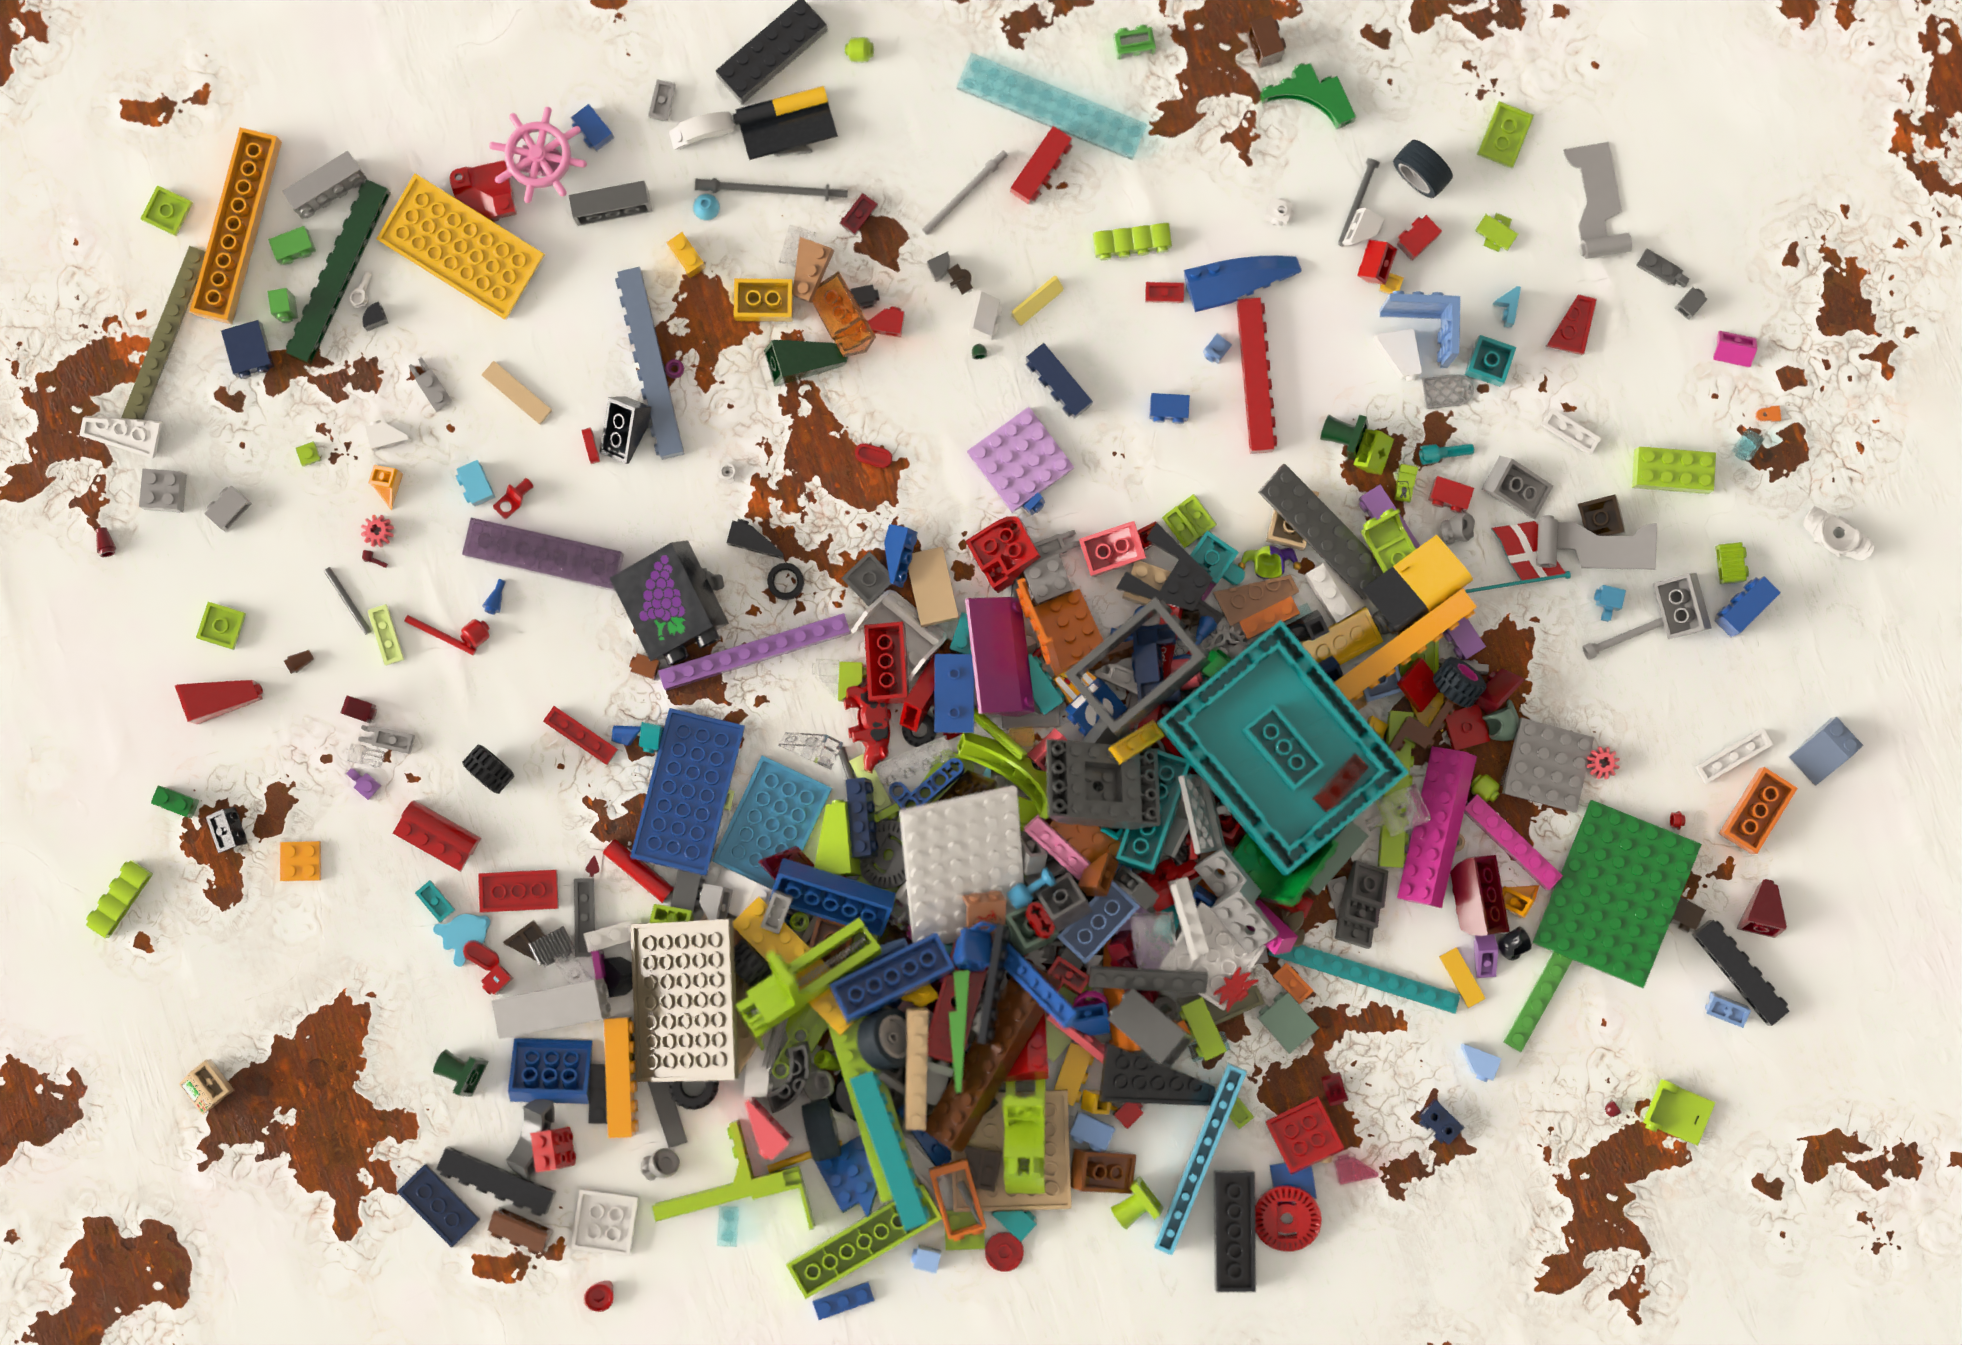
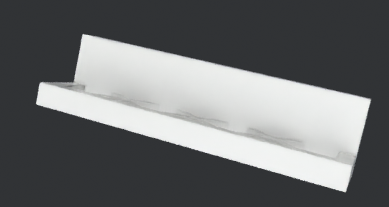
[1168,876,1209,961]

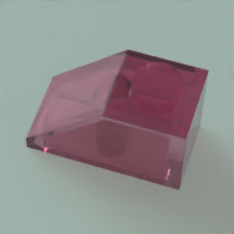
[1333,1154,1379,1185]

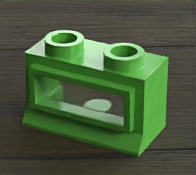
[1114,25,1156,60]

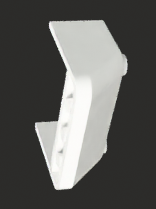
[851,590,947,681]

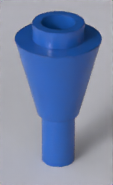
[482,579,506,615]
[1195,616,1217,645]

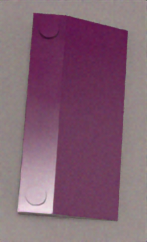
[965,597,1035,717]

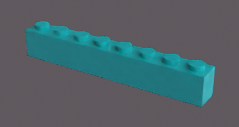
[850,1071,930,1231]

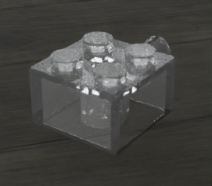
[1365,784,1431,837]

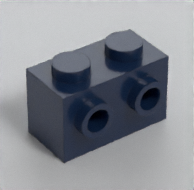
[1418,1099,1465,1145]

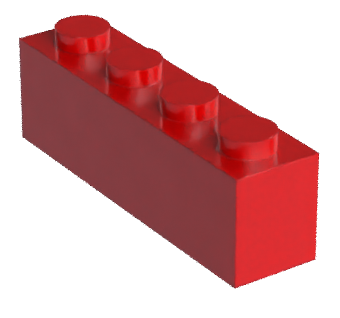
[1010,126,1073,205]

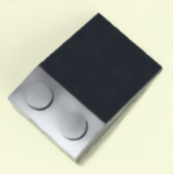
[600,396,651,464]

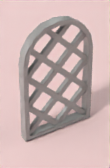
[1422,375,1474,409]

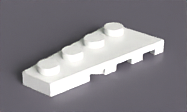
[80,416,162,459]

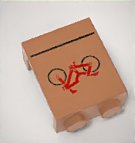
[963,890,1006,943]

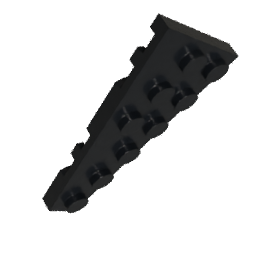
[1099,1042,1215,1106]

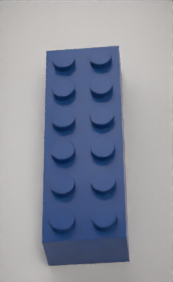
[769,858,896,936]
[829,932,955,1024]

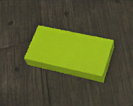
[1475,214,1518,251]

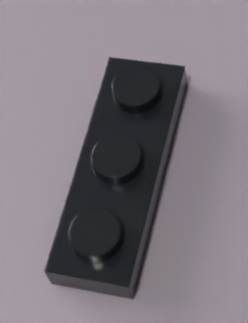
[588,1064,607,1124]

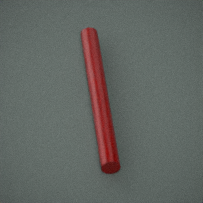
[404,615,477,656]

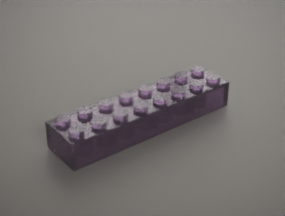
[462,517,624,592]

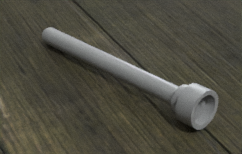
[1582,617,1664,660]

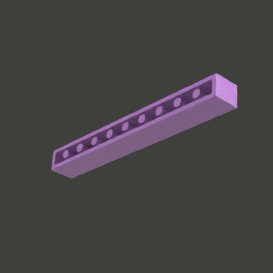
[1358,485,1486,660]
[658,613,851,691]

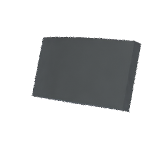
[1335,860,1389,949]

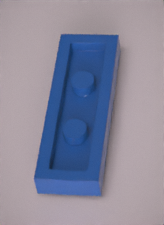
[812,1282,875,1321]

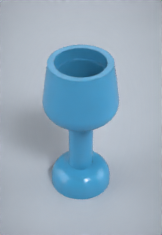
[1007,867,1057,910]

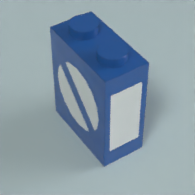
[1064,677,1128,737]

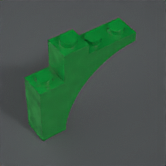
[1260,63,1356,129]

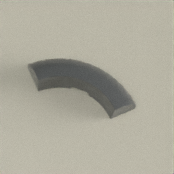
[766,1041,811,1113]
[506,1099,555,1181]

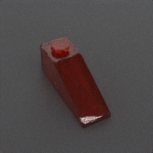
[1312,753,1369,812]

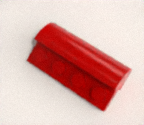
[392,800,482,872]

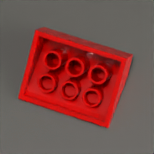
[1004,1012,1049,1082]

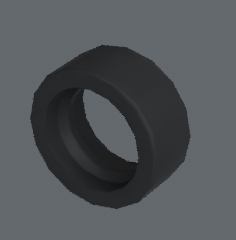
[767,563,804,600]

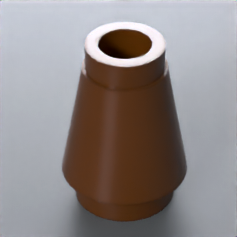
[284,649,314,674]

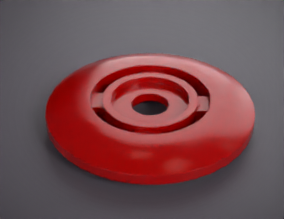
[1255,1185,1322,1252]

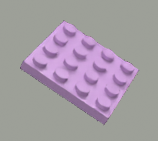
[967,407,1074,513]

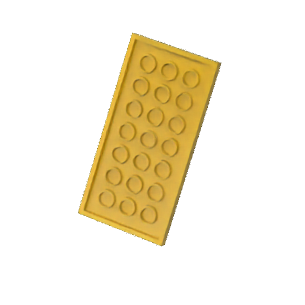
[376,173,545,320]

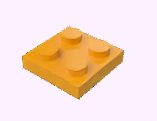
[280,841,321,881]

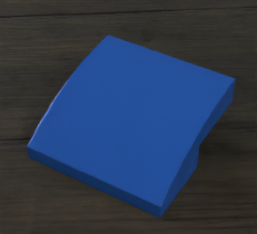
[1269,1163,1317,1204]

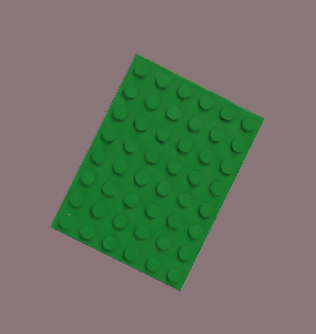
[1532,800,1702,989]

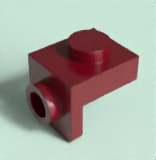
[1321,1072,1349,1106]

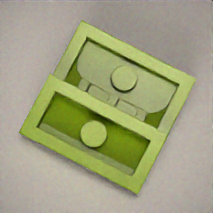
[1162,494,1217,548]

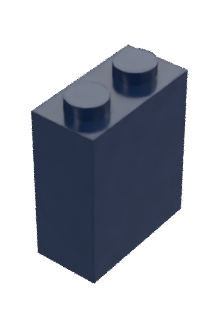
[221,320,274,379]

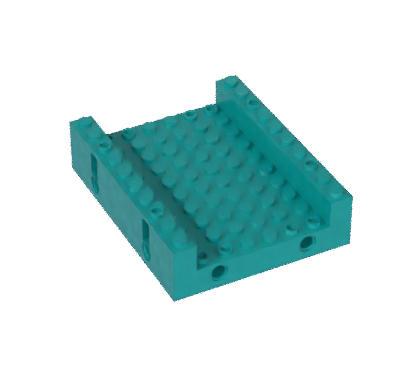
[1157,620,1409,875]

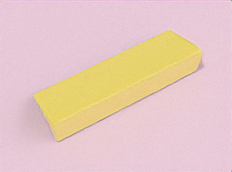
[1012,276,1064,326]

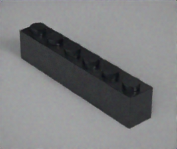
[1692,920,1790,1026]
[436,1146,557,1216]

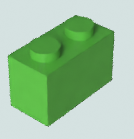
[268,226,316,265]
[267,288,298,323]

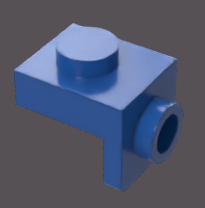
[1022,492,1046,516]

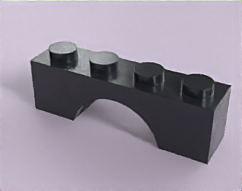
[1248,610,1330,646]

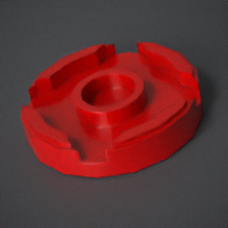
[985,1232,1024,1272]

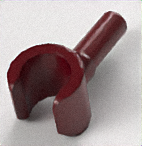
[362,550,388,568]

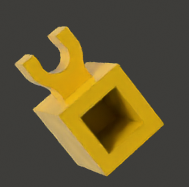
[1081,1089,1117,1114]

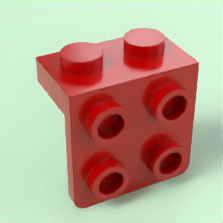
[530,1126,576,1172]

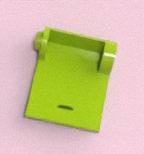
[1643,1079,1716,1146]

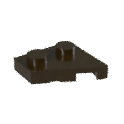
[503,920,545,961]
[964,1145,1002,1192]

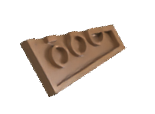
[1213,575,1299,627]

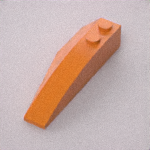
[1102,938,1141,1052]

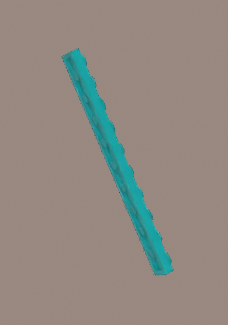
[1268,945,1461,1014]

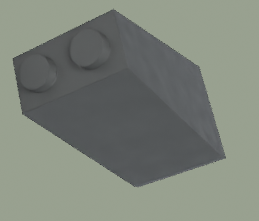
[1108,988,1194,1069]

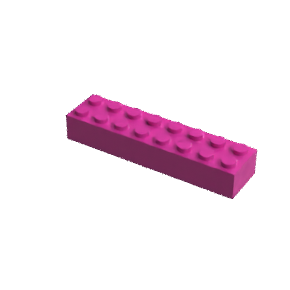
[1397,746,1477,909]

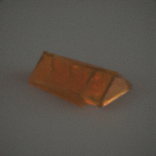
[812,271,876,357]

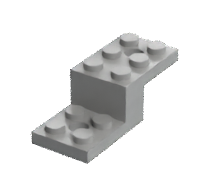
[1194,846,1279,954]

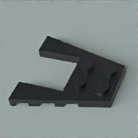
[1116,523,1213,612]

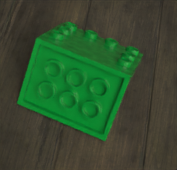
[1231,833,1339,906]

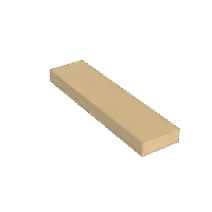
[481,361,553,425]

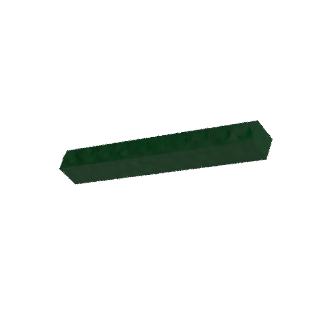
[286,179,391,365]

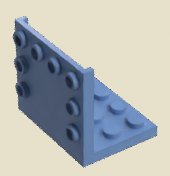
[1380,291,1460,368]

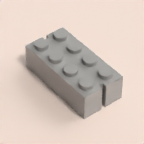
[282,151,367,219]

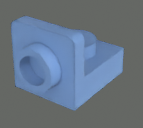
[1203,333,1232,364]

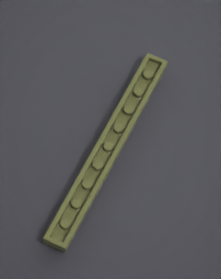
[121,246,206,420]

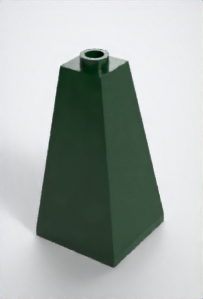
[764,339,848,387]

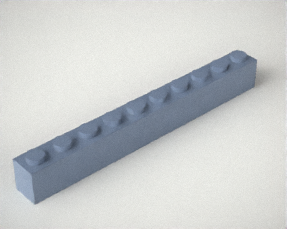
[615,266,685,460]

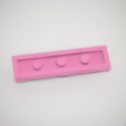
[1024,815,1091,880]

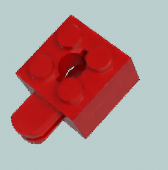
[1137,858,1200,913]

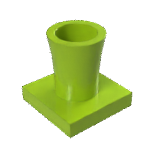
[1111,1176,1164,1230]

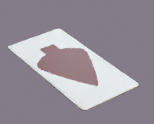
[583,849,603,884]

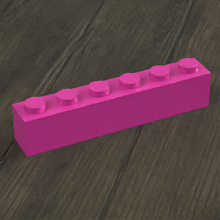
[1464,795,1563,890]

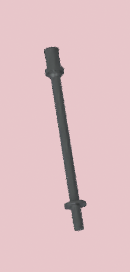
[695,178,848,201]

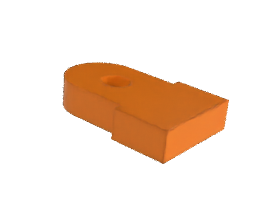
[1756,405,1781,422]

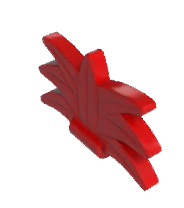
[1213,967,1259,1012]

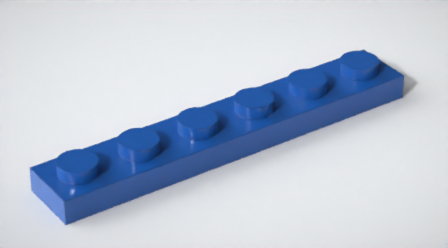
[1003,942,1080,1029]

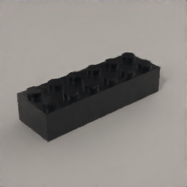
[715,0,828,105]
[1213,1170,1256,1292]

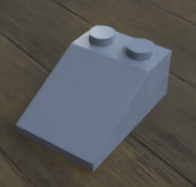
[1789,717,1864,786]

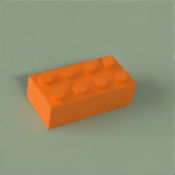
[1718,767,1798,855]
[1045,817,1121,863]

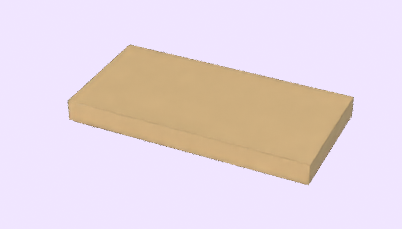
[908,546,959,628]

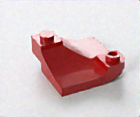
[449,160,517,222]
[966,516,1041,593]

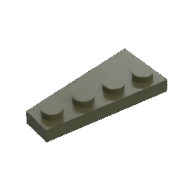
[1177,985,1264,1025]

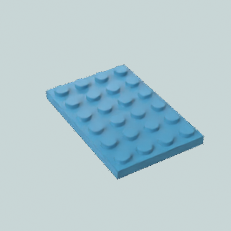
[712,756,832,889]

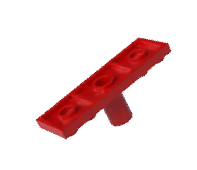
[927,940,988,1063]

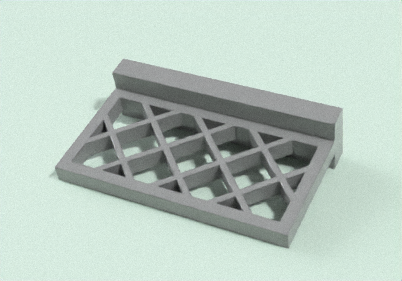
[1178,774,1225,854]

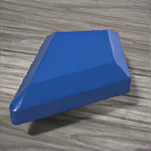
[611,725,641,746]

